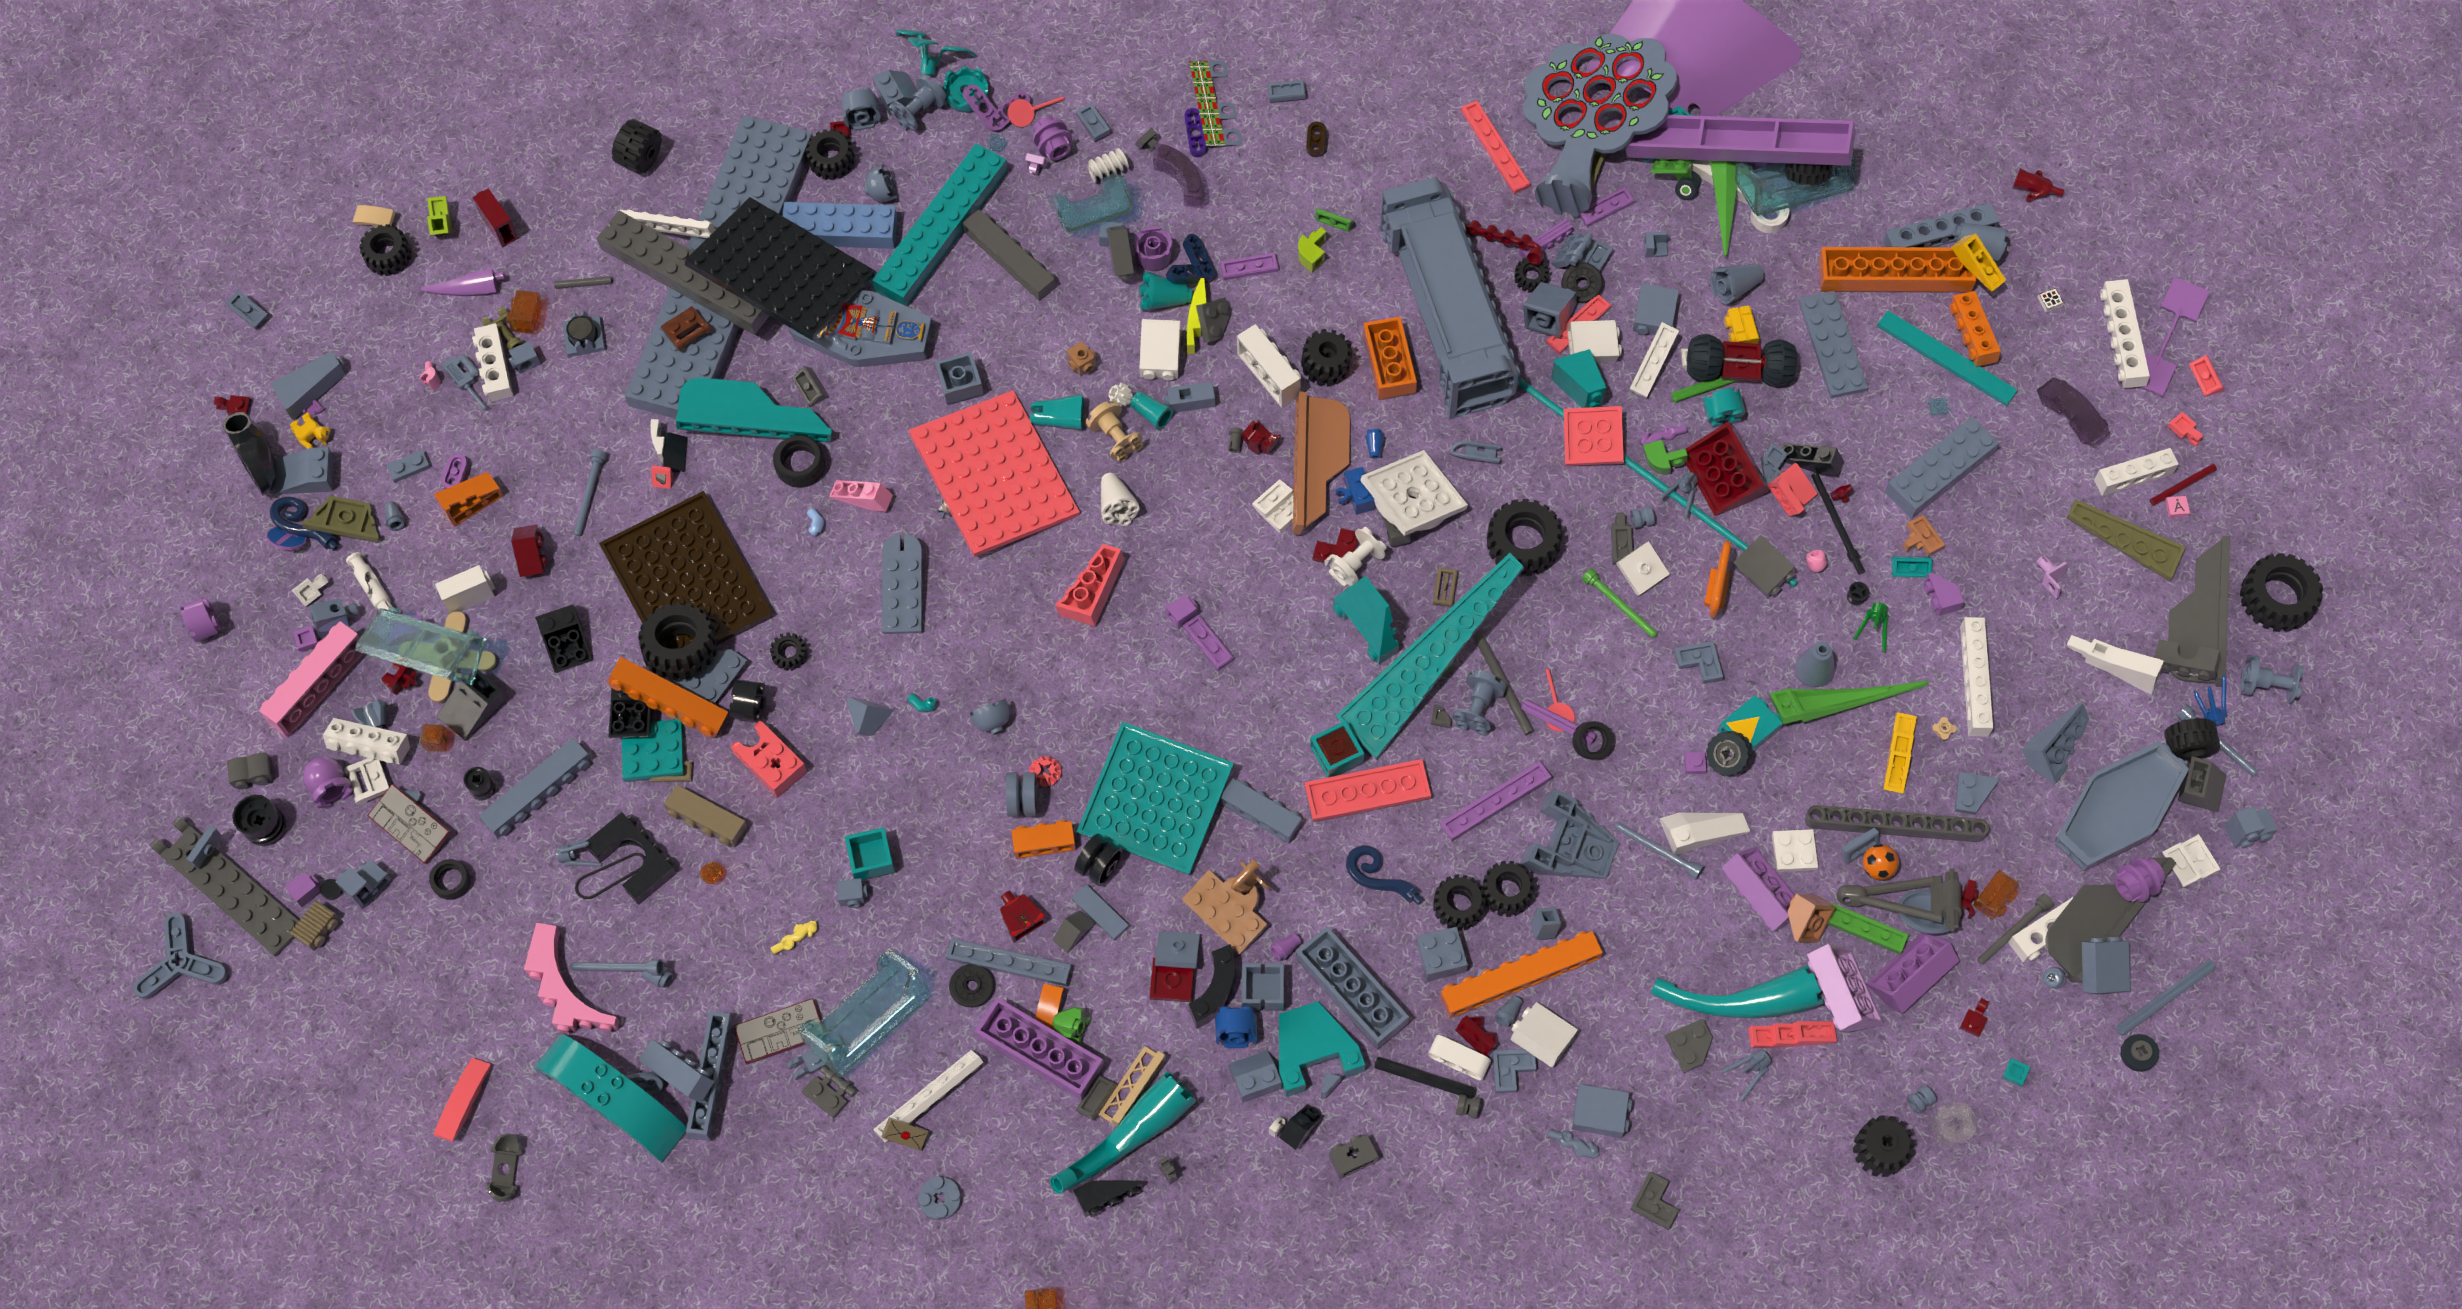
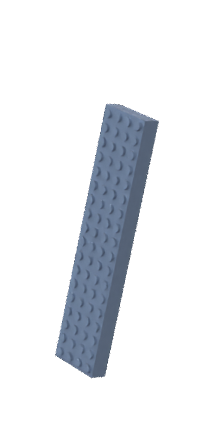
[625,115,813,419]

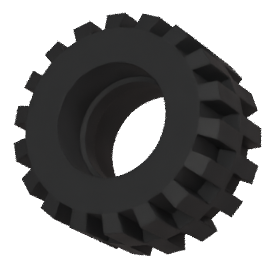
[806,129,855,180]
[1785,163,1833,185]
[359,224,412,276]
[2164,718,2221,760]
[1482,861,1534,917]
[1433,874,1486,931]

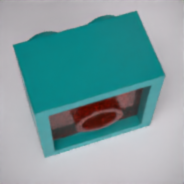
[1310,720,1365,778]

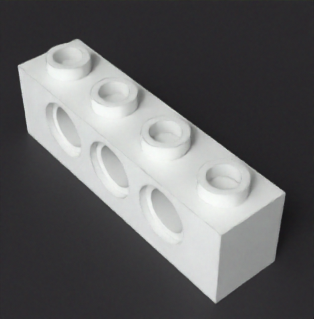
[472,323,514,402]
[2094,448,2179,496]
[2008,897,2073,962]

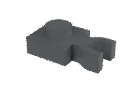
[1158,1156,1178,1184]

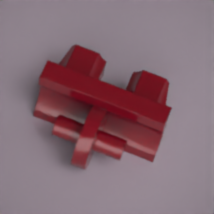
[381,657,418,696]

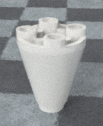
[1101,473,1140,526]

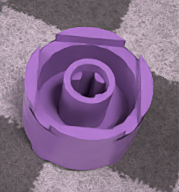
[1134,226,1172,270]
[179,597,222,642]

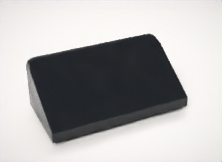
[663,432,687,472]

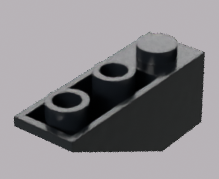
[1781,443,1844,477]
[1073,1181,1142,1217]

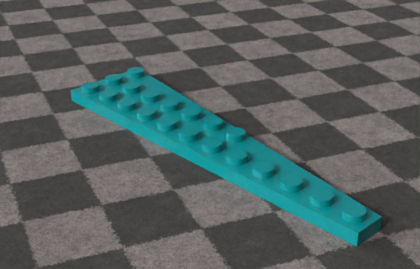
[1336,553,1524,760]

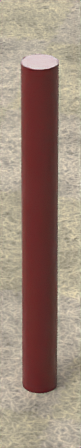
[2149,464,2217,506]

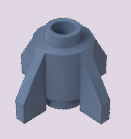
[351,699,387,729]

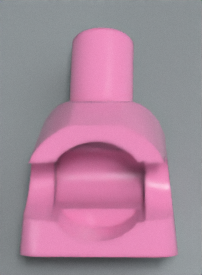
[419,361,441,390]

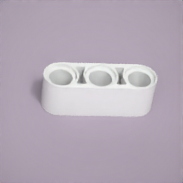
[1428,1035,1491,1080]

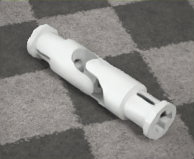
[346,552,399,622]

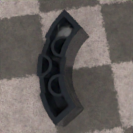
[1188,944,1235,1029]

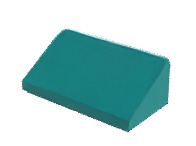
[1891,556,1933,577]

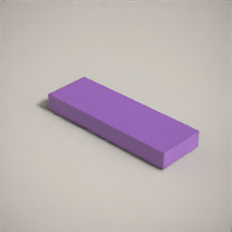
[1579,187,1635,227]
[1220,253,1279,281]
[1183,615,1234,671]

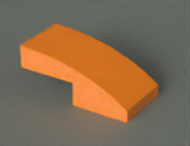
[1035,983,1064,1030]

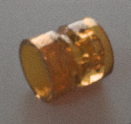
[1025,1288,1057,1309]

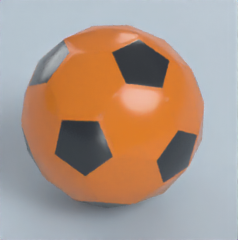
[1862,844,1899,880]

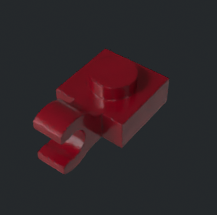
[213,395,251,416]
[1962,879,1978,919]
[1959,998,1989,1038]

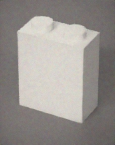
[1567,320,1621,363]
[435,565,495,613]
[1510,1002,1578,1067]

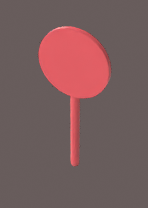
[1008,97,1064,127]
[1546,668,1575,732]

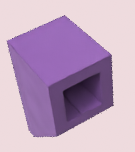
[1924,573,1964,616]

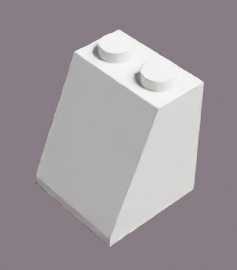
[1140,319,1181,380]

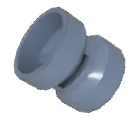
[1630,506,1654,529]
[1906,1085,1937,1114]

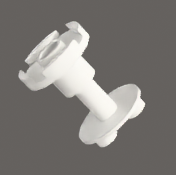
[1324,527,1386,587]

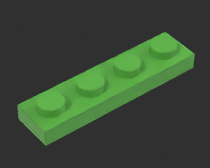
[1827,903,1909,955]

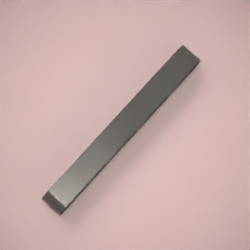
[1804,805,1989,842]

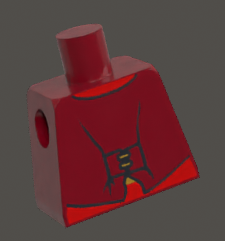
[1000,891,1047,943]

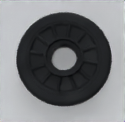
[1561,262,1603,303]
[949,964,994,1008]

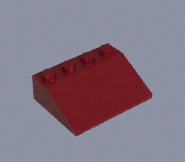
[1685,422,1770,516]

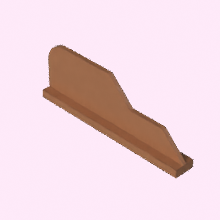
[1292,391,1350,535]

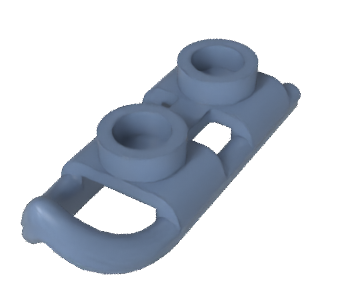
[1449,441,1501,463]

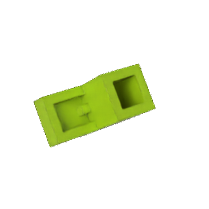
[427,196,452,235]
[1298,227,1326,273]

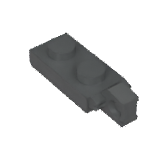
[1611,513,1632,565]

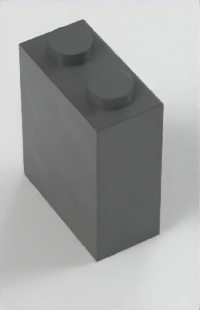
[1106,225,1134,279]
[1733,535,1795,598]

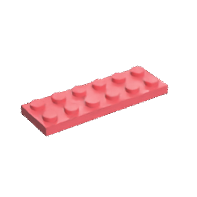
[1304,759,1431,822]

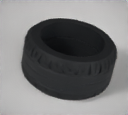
[773,435,825,488]

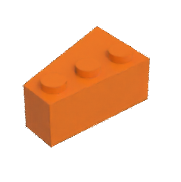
[434,472,504,527]

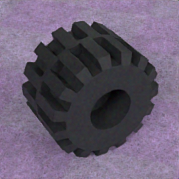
[611,119,662,174]
[1301,329,1353,386]
[1853,1115,1915,1177]

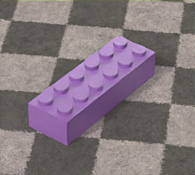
[974,997,1104,1101]

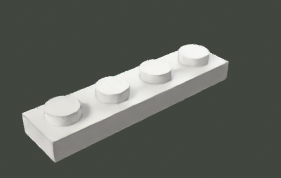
[1629,322,1679,399]

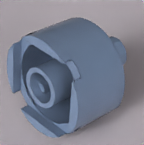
[841,88,880,131]

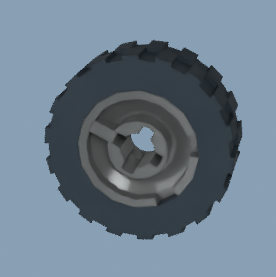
[1706,731,1753,776]

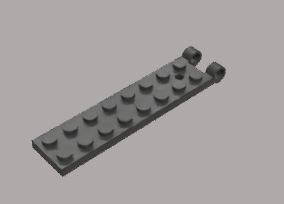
[149,816,298,957]

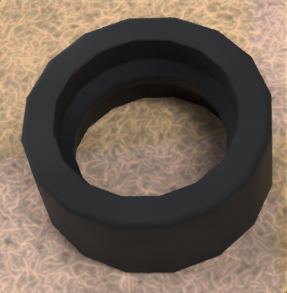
[1572,721,1613,759]
[429,859,471,900]

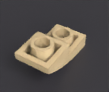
[353,205,396,228]

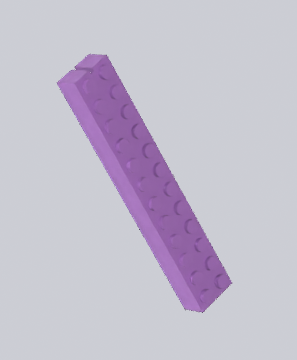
[1625,115,1856,166]

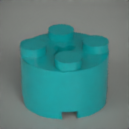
[1702,388,1746,428]

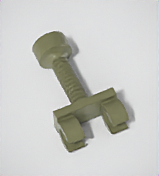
[481,306,524,350]

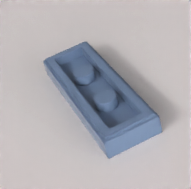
[1072,884,1129,941]

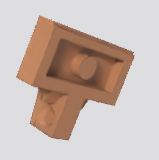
[1902,515,1946,556]

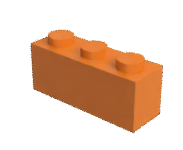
[1011,820,1076,859]

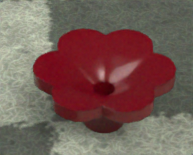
[1830,484,1853,503]

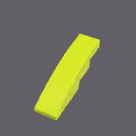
[1187,278,1206,354]

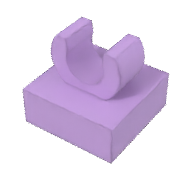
[1025,153,1048,175]

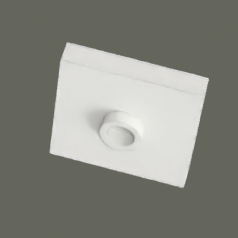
[1616,541,1670,596]

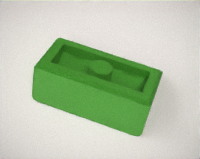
[1315,208,1354,232]

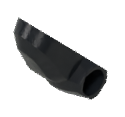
[222,412,276,496]

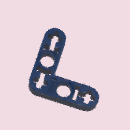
[1166,234,1216,284]

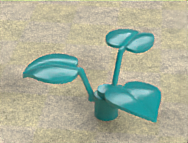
[896,29,976,75]

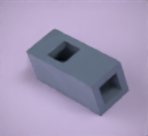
[1164,382,1215,413]

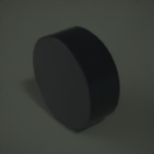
[320,879,342,900]

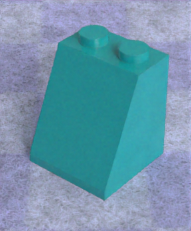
[1551,349,1606,408]

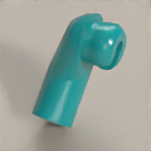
[907,693,936,712]

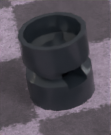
[463,767,496,801]

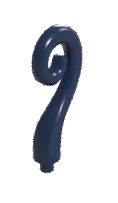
[270,497,339,551]
[1346,845,1423,905]

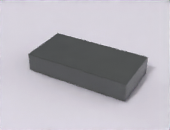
[1076,1075,1117,1121]

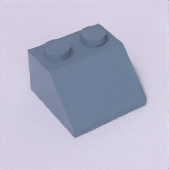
[872,70,917,116]
[1228,1050,1282,1103]

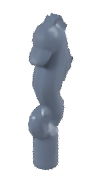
[1548,1129,1599,1159]

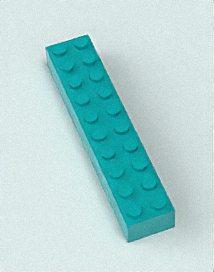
[872,143,1008,306]

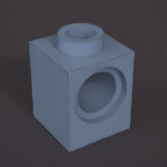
[509,341,541,374]

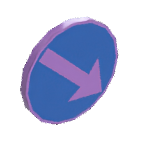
[266,527,306,550]

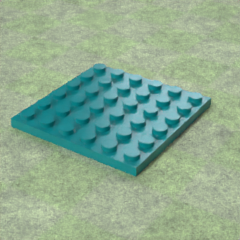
[1077,722,1234,876]

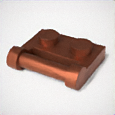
[661,306,711,352]

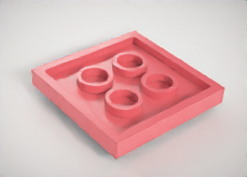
[1564,406,1624,466]

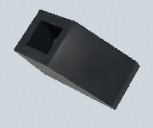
[1279,1104,1324,1150]

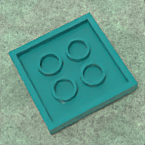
[622,719,684,782]

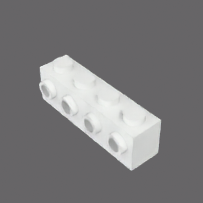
[323,718,410,765]

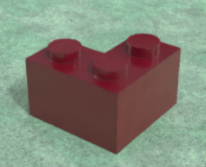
[511,524,547,577]

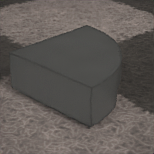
[1431,705,1451,728]

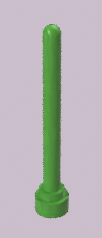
[1582,568,1657,638]

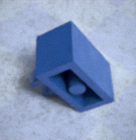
[1335,467,1375,515]

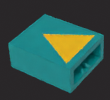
[1718,695,1783,752]

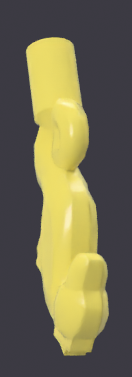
[770,921,817,955]

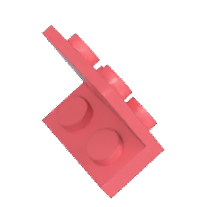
[1767,463,1817,516]

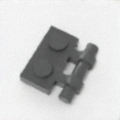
[801,1065,857,1119]

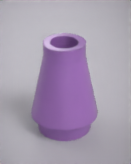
[1270,933,1301,961]

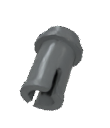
[1228,427,1243,453]

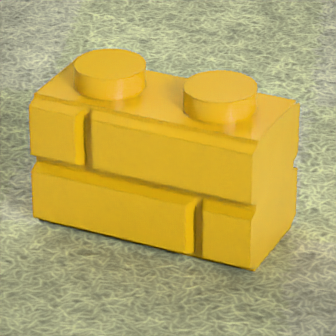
[1724,305,1759,344]

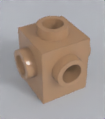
[1066,341,1096,376]

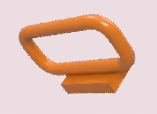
[1704,541,1731,618]

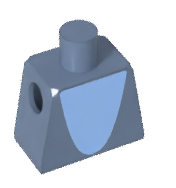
[309,598,358,639]

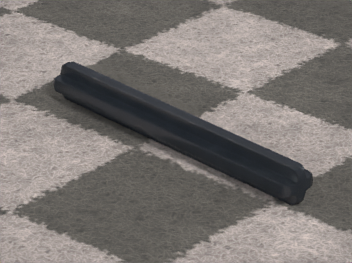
[1374,1057,1475,1099]

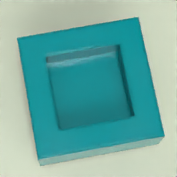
[2002,1058,2030,1087]

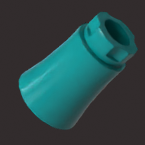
[1130,391,1173,430]

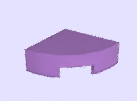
[302,400,325,415]

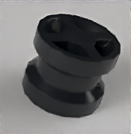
[1847,581,1869,605]

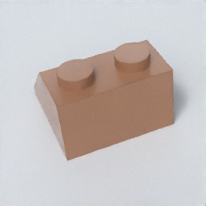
[1787,893,1836,943]

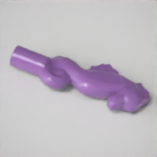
[1639,425,1687,446]

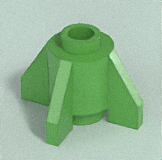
[1052,1007,1091,1046]

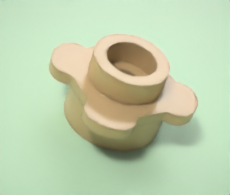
[1932,717,1957,740]

